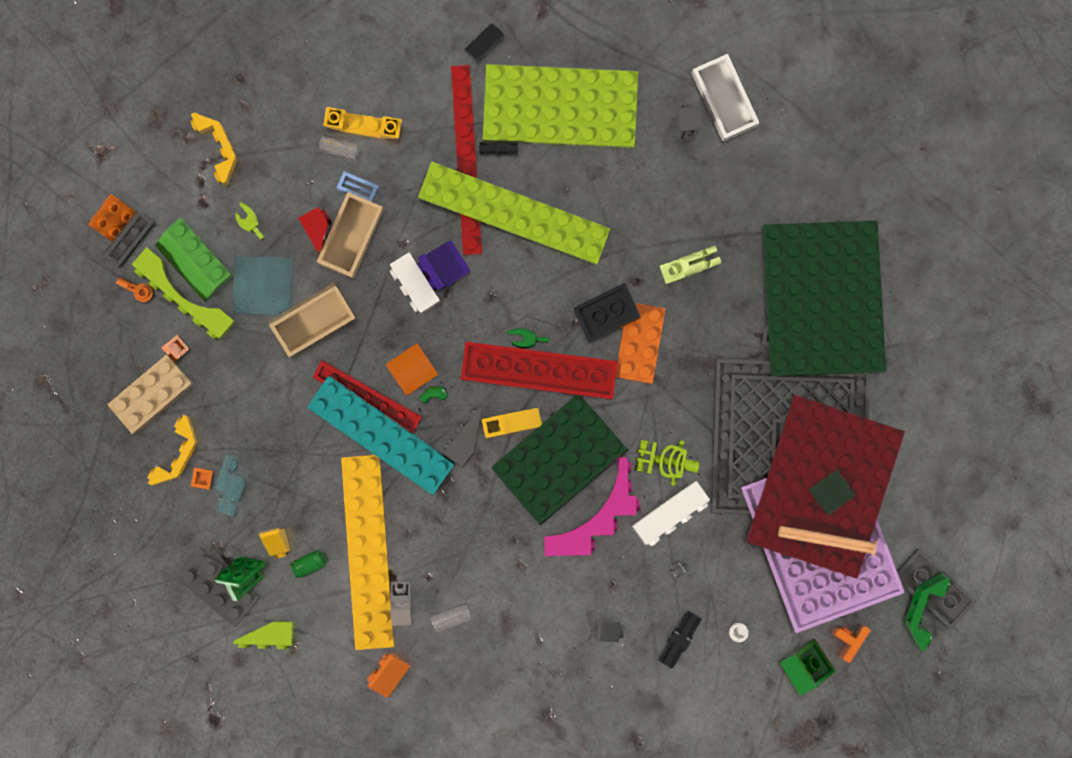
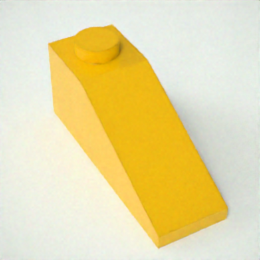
[259,529,290,559]

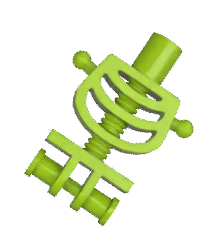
[634,440,700,486]

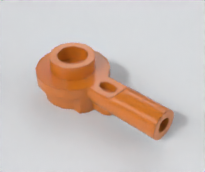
[116,277,153,302]

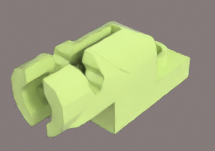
[660,246,721,284]

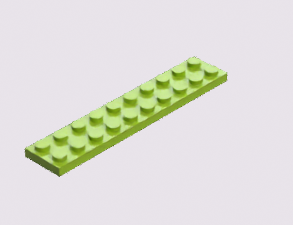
[418,161,610,265]

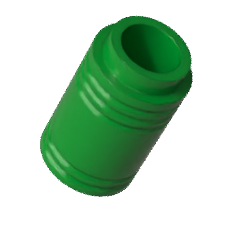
[290,550,327,578]

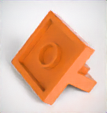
[831,624,871,663]

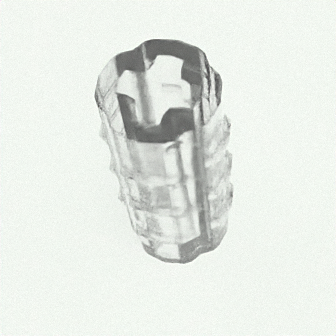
[318,134,360,161]
[430,604,472,633]

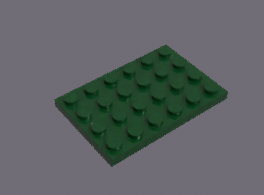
[491,395,629,526]

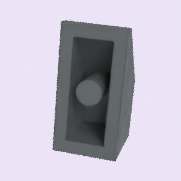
[595,620,624,642]

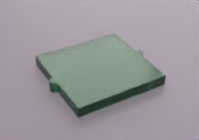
[809,470,855,516]

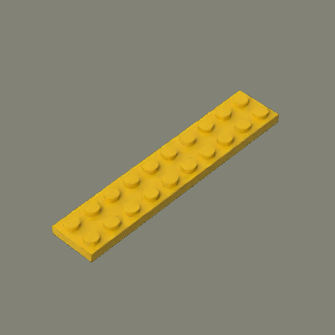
[341,455,394,650]

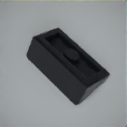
[464,23,505,63]

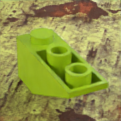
[233,621,294,649]

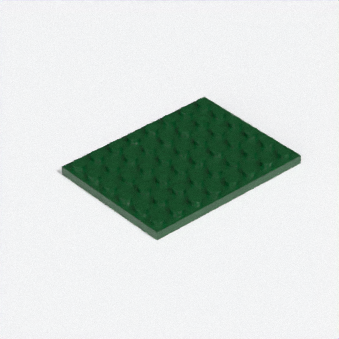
[763,220,886,377]

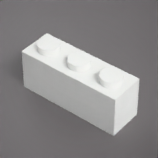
[389,253,440,314]

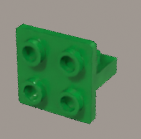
[214,557,265,601]

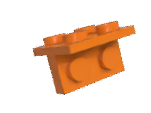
[88,194,135,241]

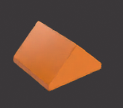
[386,343,438,396]

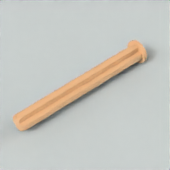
[779,526,877,556]

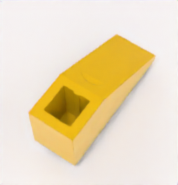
[482,408,542,439]

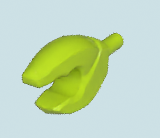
[235,202,264,240]

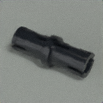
[479,140,518,156]

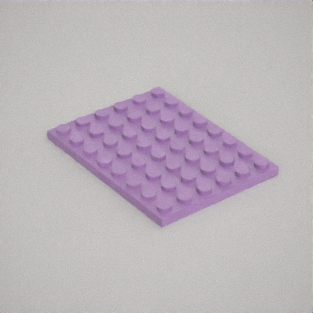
[741,478,905,633]

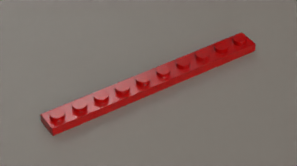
[451,65,482,256]

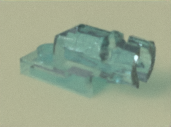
[214,453,245,516]

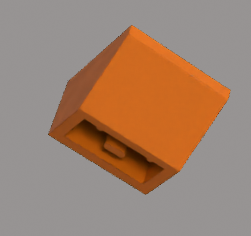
[367,652,411,698]

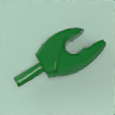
[507,328,549,348]

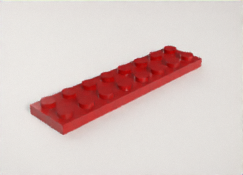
[461,342,618,400]

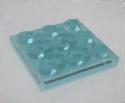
[232,256,293,315]

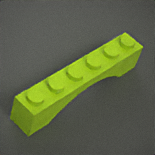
[131,247,236,340]

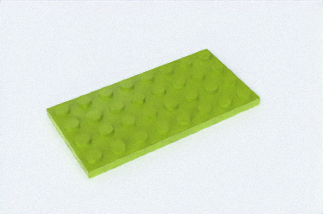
[483,64,638,148]

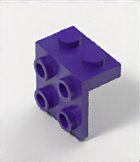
[417,241,470,292]

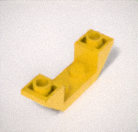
[323,107,402,139]
[190,113,238,186]
[148,415,198,486]

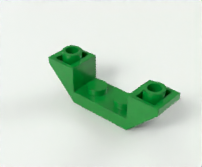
[905,573,950,652]

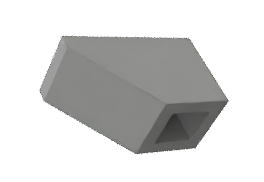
[390,581,412,626]

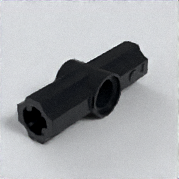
[658,611,702,669]

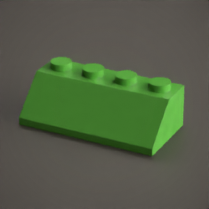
[155,218,233,302]

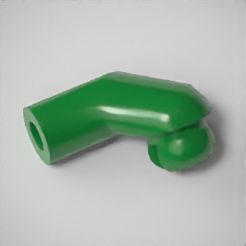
[418,386,448,404]

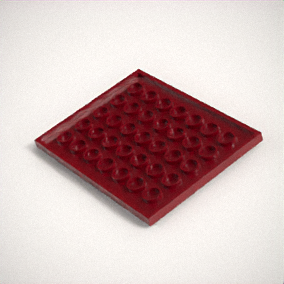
[746,395,905,579]

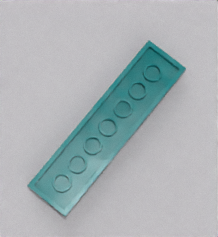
[307,375,455,495]

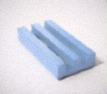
[336,171,379,202]

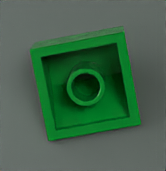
[780,639,836,696]

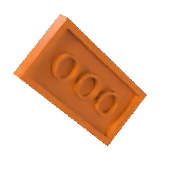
[616,303,666,384]

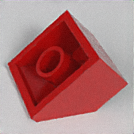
[298,207,332,255]

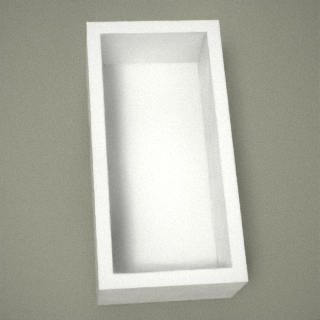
[691,54,759,142]
[632,481,710,546]

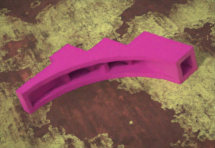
[544,457,640,556]

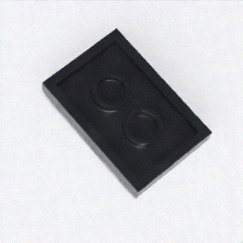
[574,283,641,343]

